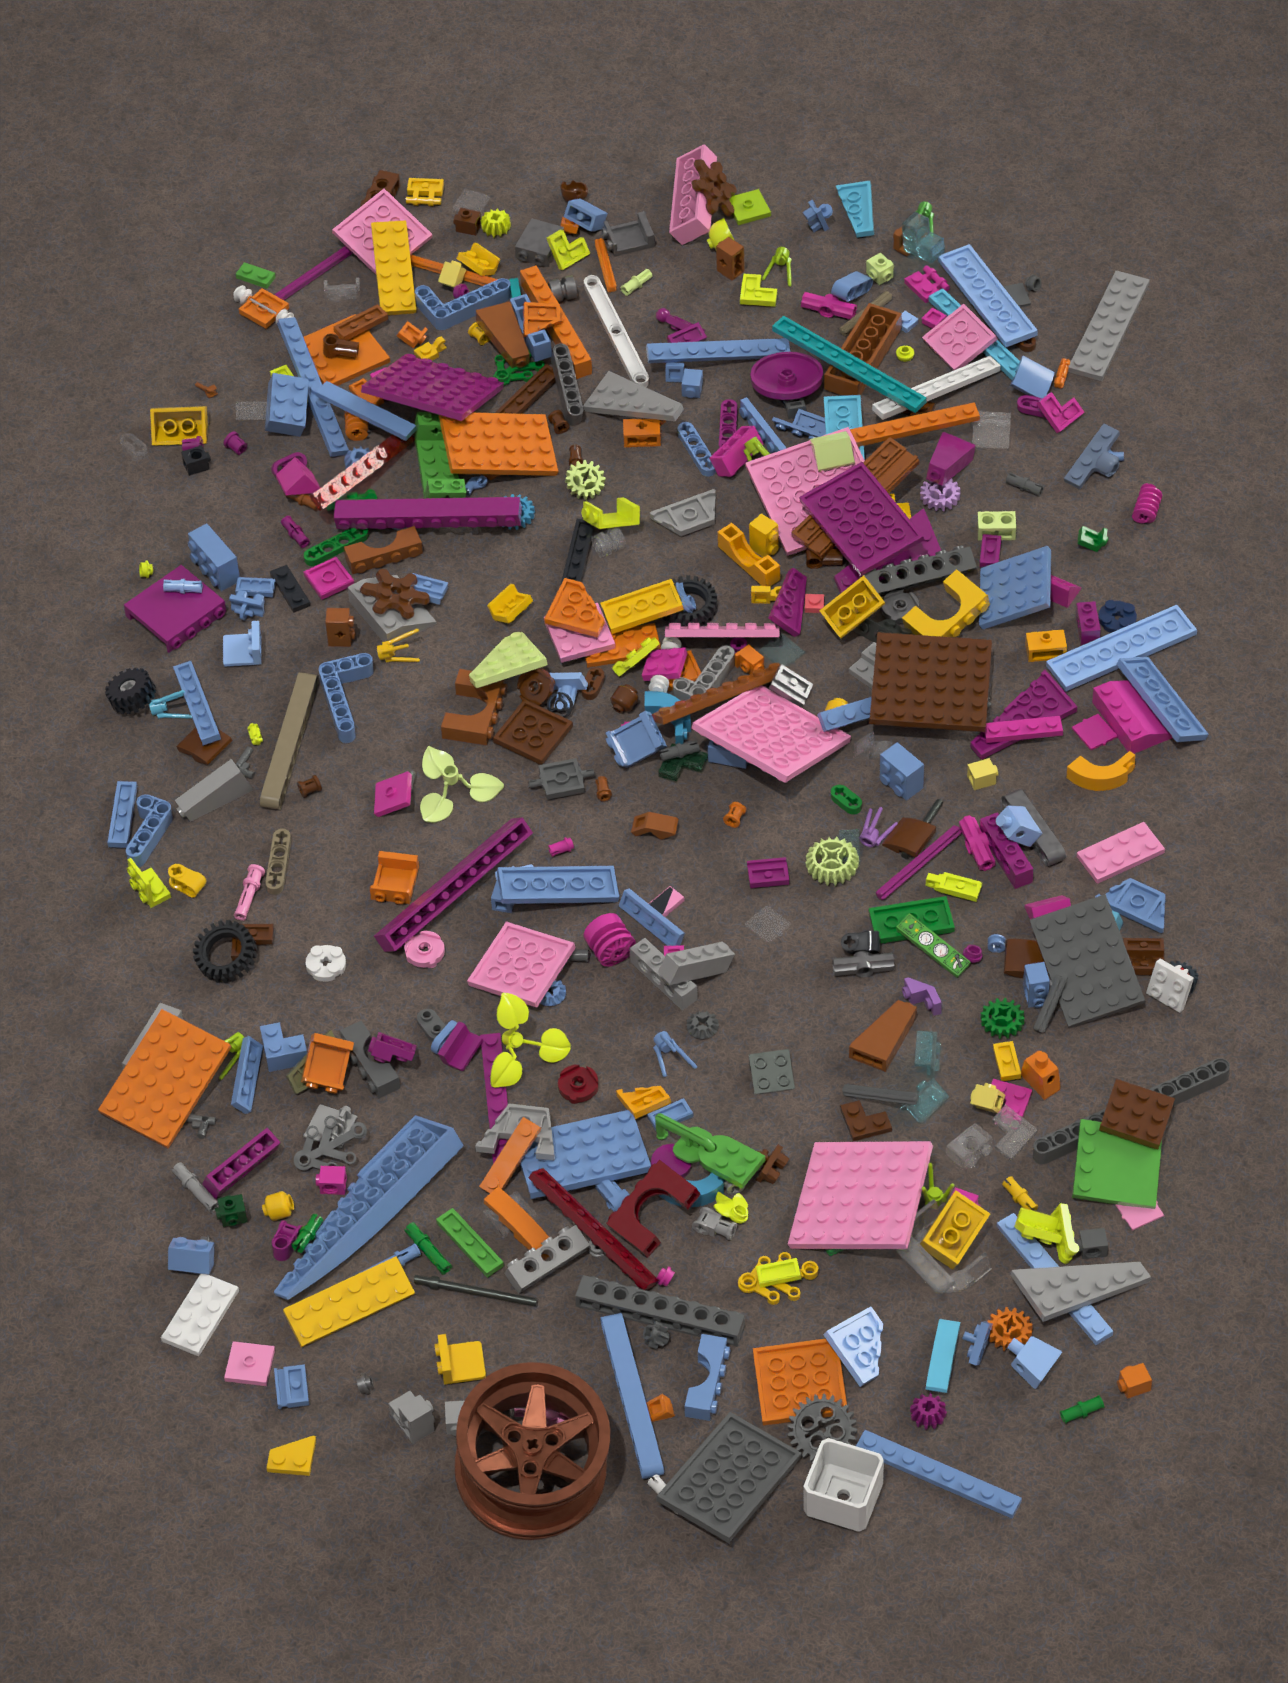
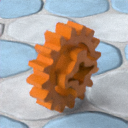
[987,1307,1033,1352]

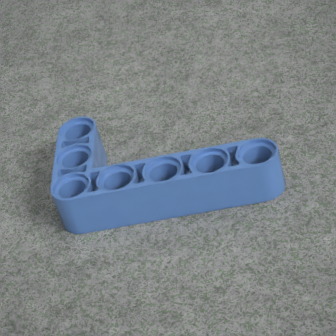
[415,278,511,330]
[319,653,374,743]

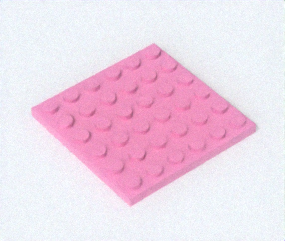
[745,427,865,556]
[692,685,851,783]
[788,1141,933,1249]

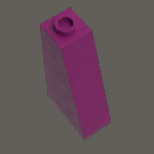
[926,432,976,486]

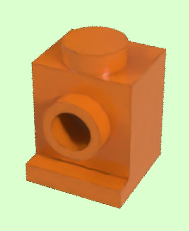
[735,644,764,674]

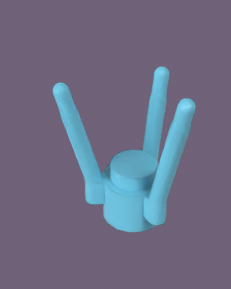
[149,690,193,719]

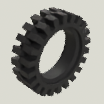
[662,575,717,626]
[193,920,257,983]

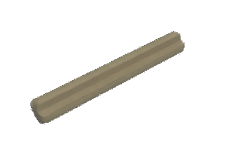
[839,291,892,336]

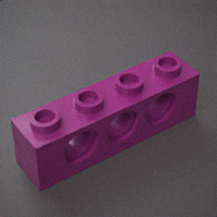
[980,812,1033,889]
[202,1128,281,1199]

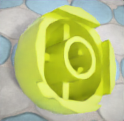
[707,218,735,250]

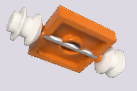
[233,285,294,329]

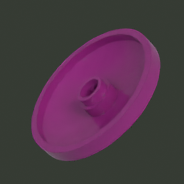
[751,352,823,400]

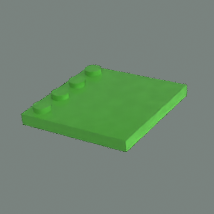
[1072,1119,1162,1209]

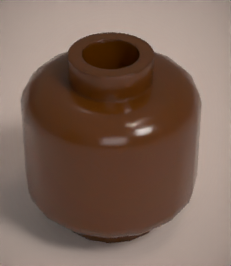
[610,684,639,714]

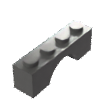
[340,1020,400,1099]

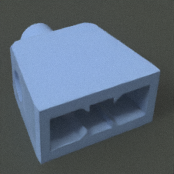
[996,806,1042,847]
[1007,1336,1062,1389]

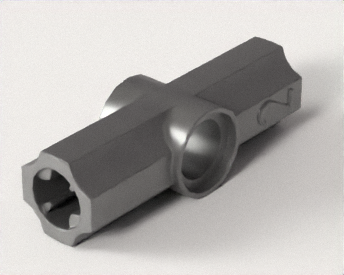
[832,951,894,977]

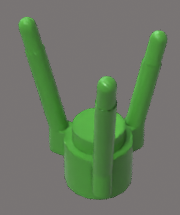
[914,201,934,241]

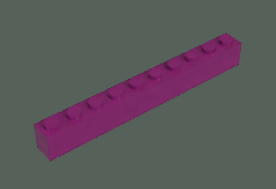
[334,497,522,530]
[374,817,533,952]

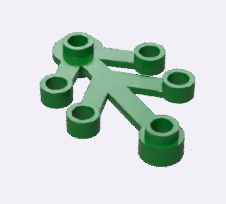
[493,349,544,385]

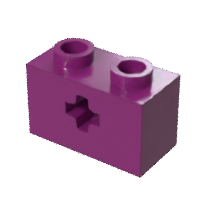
[1076,601,1101,646]

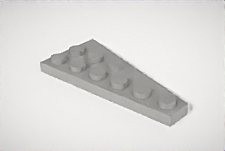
[583,371,684,421]
[1010,1262,1151,1322]

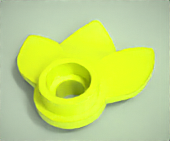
[714,1191,748,1223]

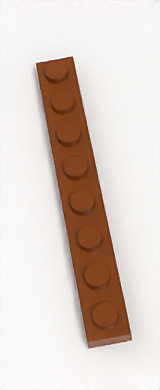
[652,663,788,725]

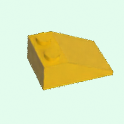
[918,1190,990,1270]

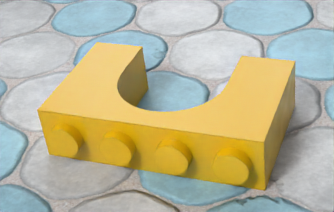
[902,569,990,637]

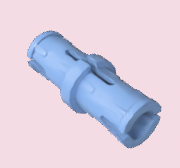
[163,579,202,594]

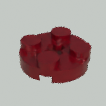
[558,1064,598,1104]

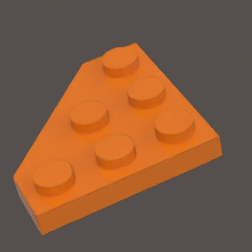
[544,578,605,637]

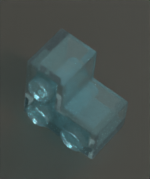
[902,212,945,264]

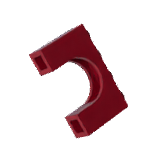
[606,1160,701,1258]

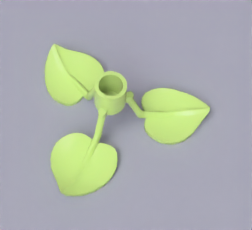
[420,746,504,823]

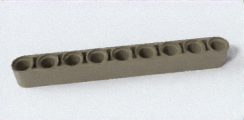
[260,672,319,810]

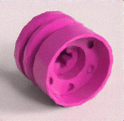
[583,913,636,967]

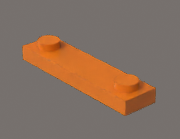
[479,1117,542,1194]

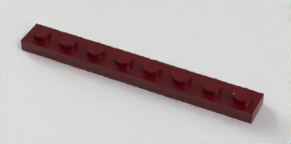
[528,1168,659,1290]

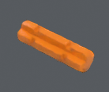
[1054,358,1071,389]

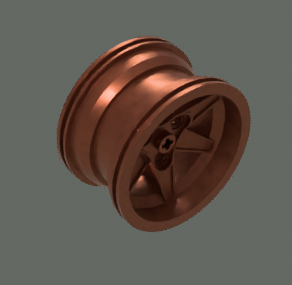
[455,1362,610,1540]

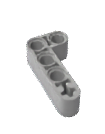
[673,646,735,701]

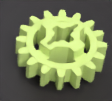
[565,460,606,500]

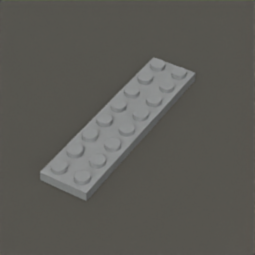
[1068,271,1150,381]

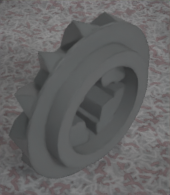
[686,1010,719,1039]

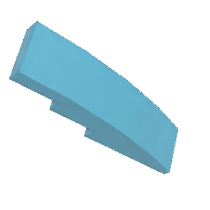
[925,1319,960,1393]

